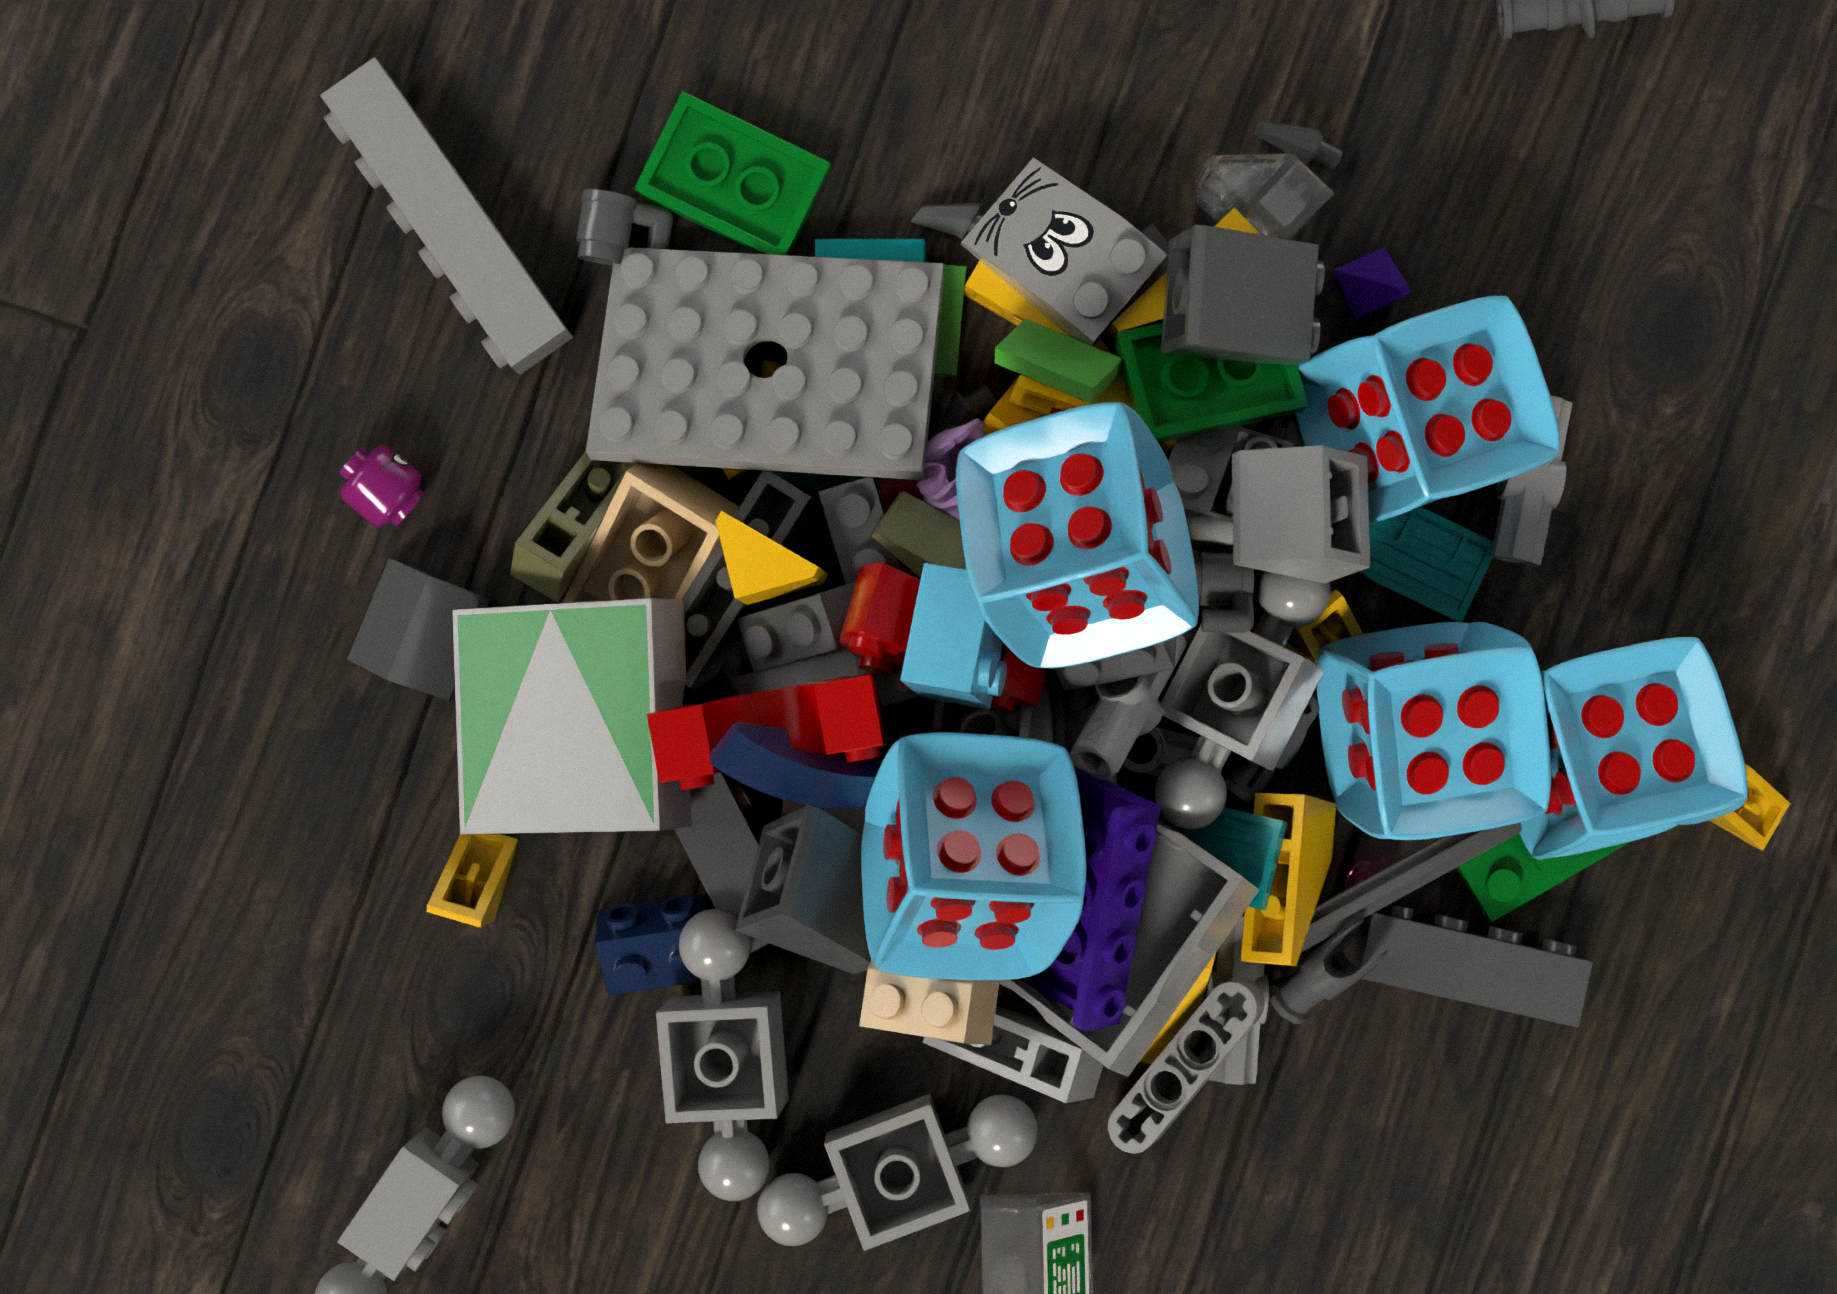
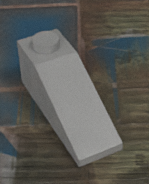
[923,1006,1103,1103]

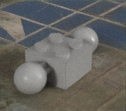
[1154,571,1331,829]
[656,909,789,1201]
[315,1075,515,1294]
[757,1094,1038,1251]

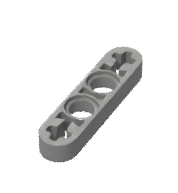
[1108,977,1265,1154]

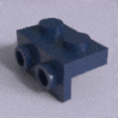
[595,894,708,996]

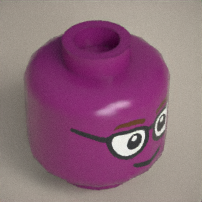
[339,445,425,527]

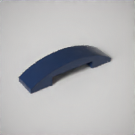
[709,722,893,809]

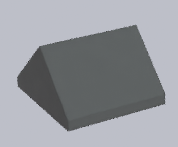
[347,558,492,701]

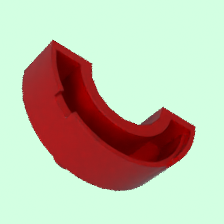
[839,562,1048,714]
[647,673,887,790]

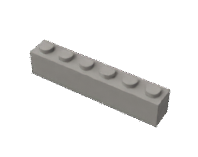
[320,57,574,375]

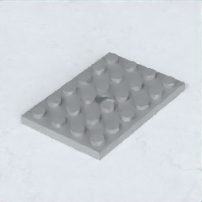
[586,247,945,480]

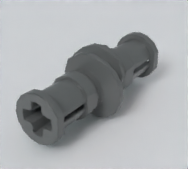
[1496,0,1674,40]

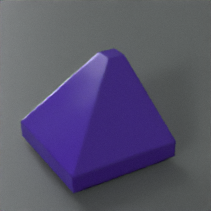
[1332,247,1411,321]

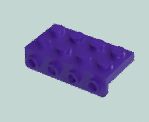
[1018,766,1161,1032]

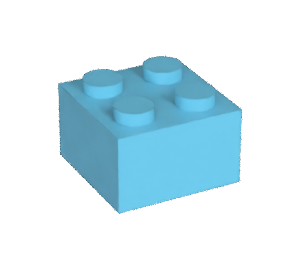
[900,563,1007,710]

